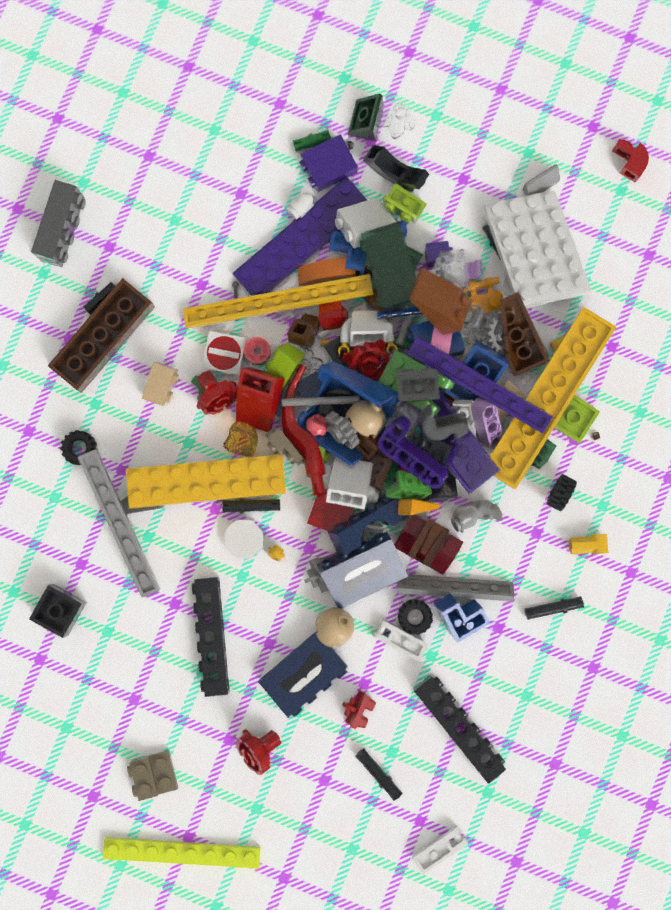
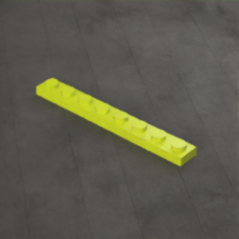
[103,837,261,869]

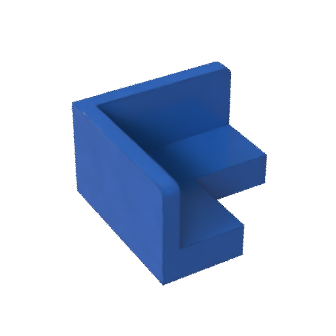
[329,231,369,276]

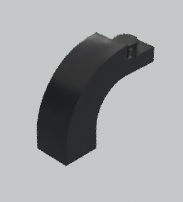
[363,145,430,192]

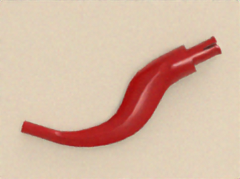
[282,363,326,496]

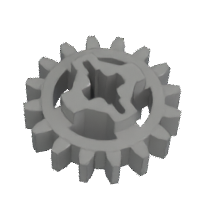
[482,313,505,354]
[324,411,360,449]

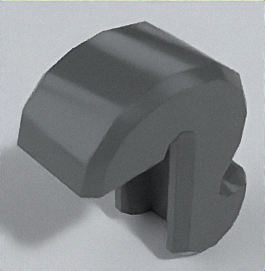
[420,404,469,441]

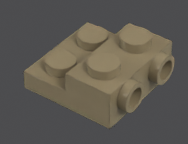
[265,428,304,466]
[127,750,179,801]

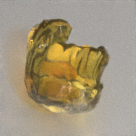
[223,422,258,457]

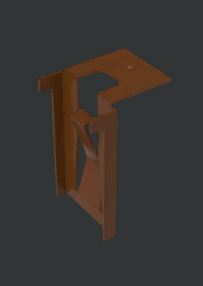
[408,518,450,567]

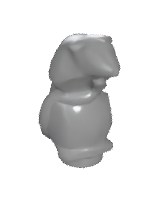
[450,500,503,533]

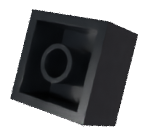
[29,584,87,638]

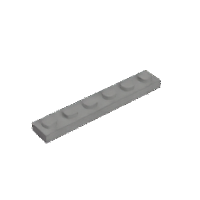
[397,574,515,601]

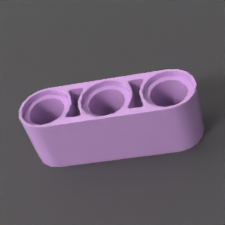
[471,398,503,450]

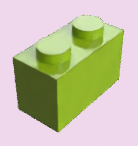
[265,342,305,389]

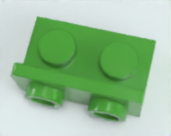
[386,470,432,500]

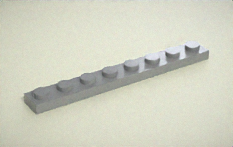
[77,449,160,598]

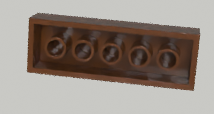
[47,278,156,393]

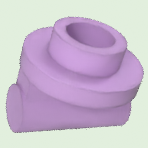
[463,260,482,281]

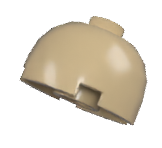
[346,400,386,438]
[315,607,354,648]

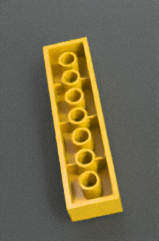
[126,454,286,509]

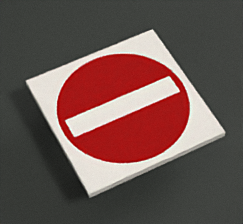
[201,331,247,376]

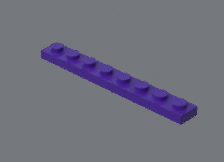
[407,336,553,434]

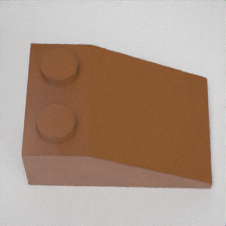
[409,268,471,335]

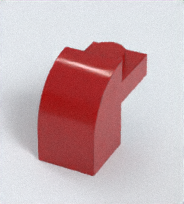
[612,139,649,183]

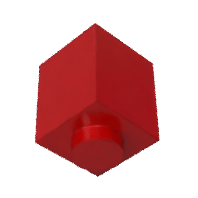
[318,301,348,331]

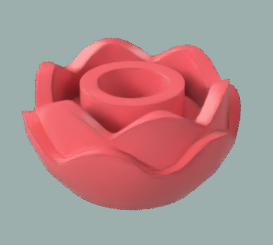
[305,415,328,436]

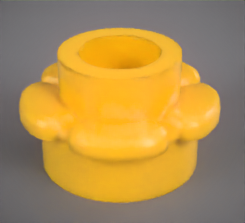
[267,545,285,562]

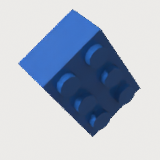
[444,340,509,401]

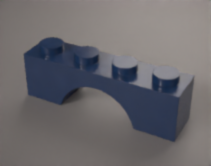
[328,495,407,555]

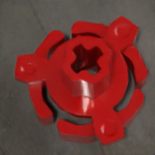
[342,339,390,381]
[196,370,237,415]
[236,729,282,776]

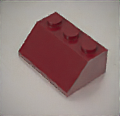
[394,514,464,575]

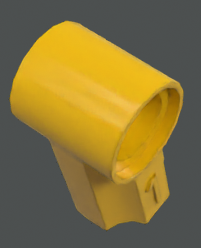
[569,534,609,554]

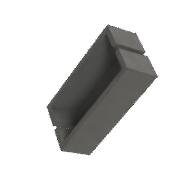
[31,180,86,268]

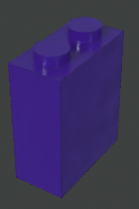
[299,134,358,192]

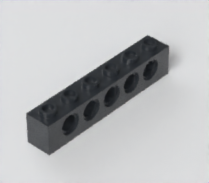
[191,576,230,697]
[413,674,507,784]

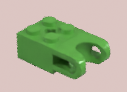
[378,350,455,416]

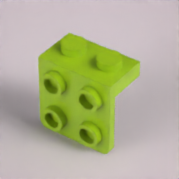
[382,183,427,224]

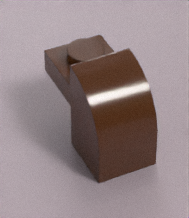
[287,313,320,349]

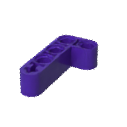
[378,416,448,489]

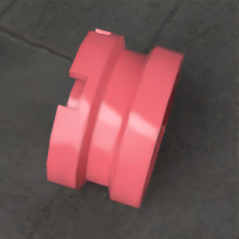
[244,337,271,365]

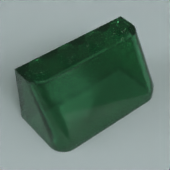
[360,222,416,310]

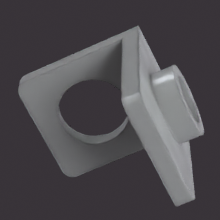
[362,522,385,541]

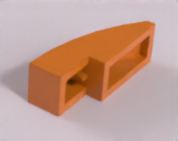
[298,257,356,286]

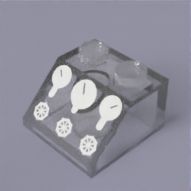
[434,249,469,294]

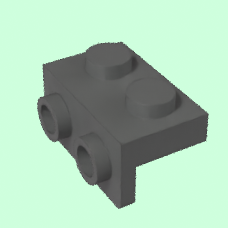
[397,368,439,402]

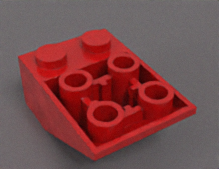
[236,367,285,433]

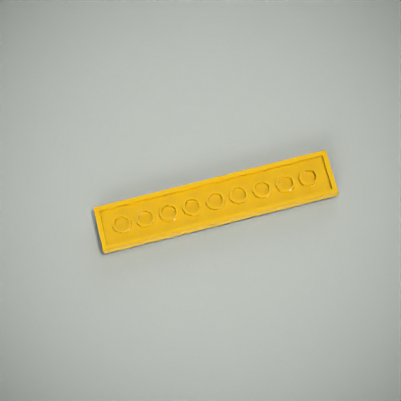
[490,307,616,490]

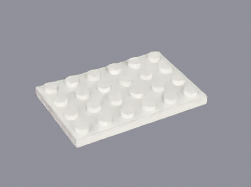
[483,190,592,308]

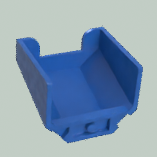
[297,361,400,466]

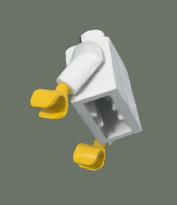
[338,306,398,357]

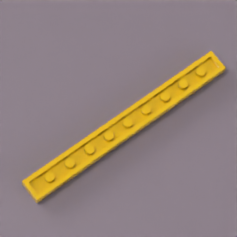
[183,274,374,329]

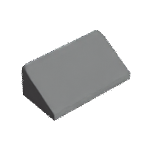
[522,164,560,196]

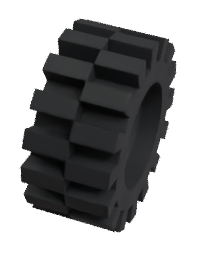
[60,430,98,465]
[546,474,577,512]
[397,599,433,635]

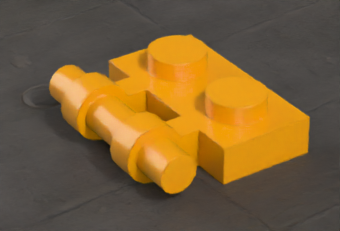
[461,277,503,317]

